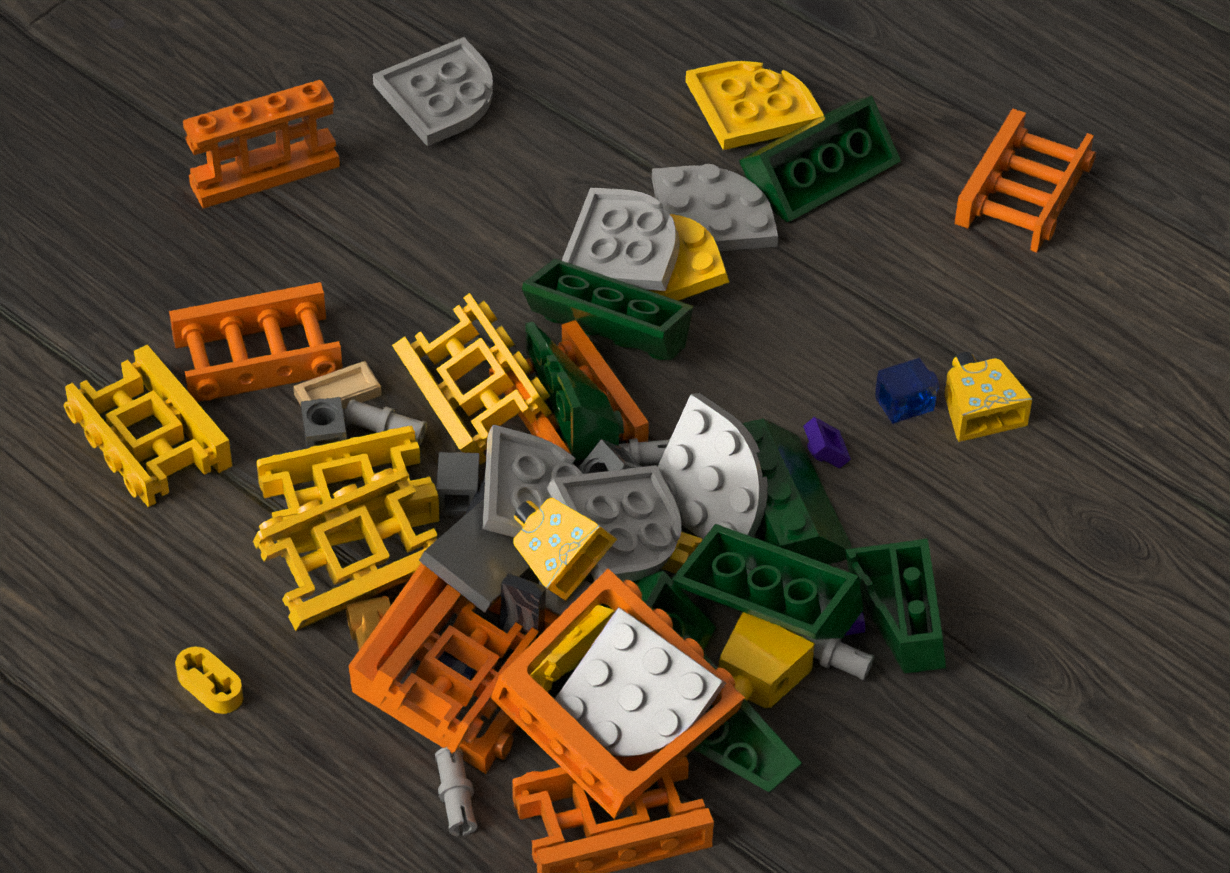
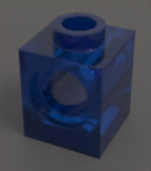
[875,358,940,424]

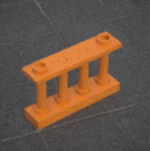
[955,108,1096,252]
[169,282,343,402]
[489,320,649,454]

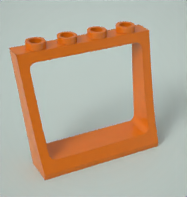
[349,563,559,774]
[491,568,745,819]

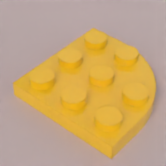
[686,61,824,150]
[648,214,730,301]

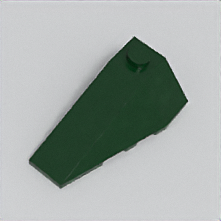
[525,322,624,462]
[683,634,802,793]

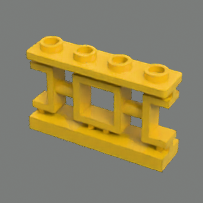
[392,293,552,465]
[64,344,232,507]
[257,426,439,558]
[253,468,438,631]

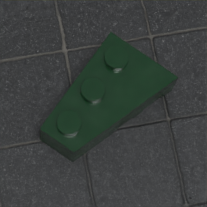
[845,539,946,674]

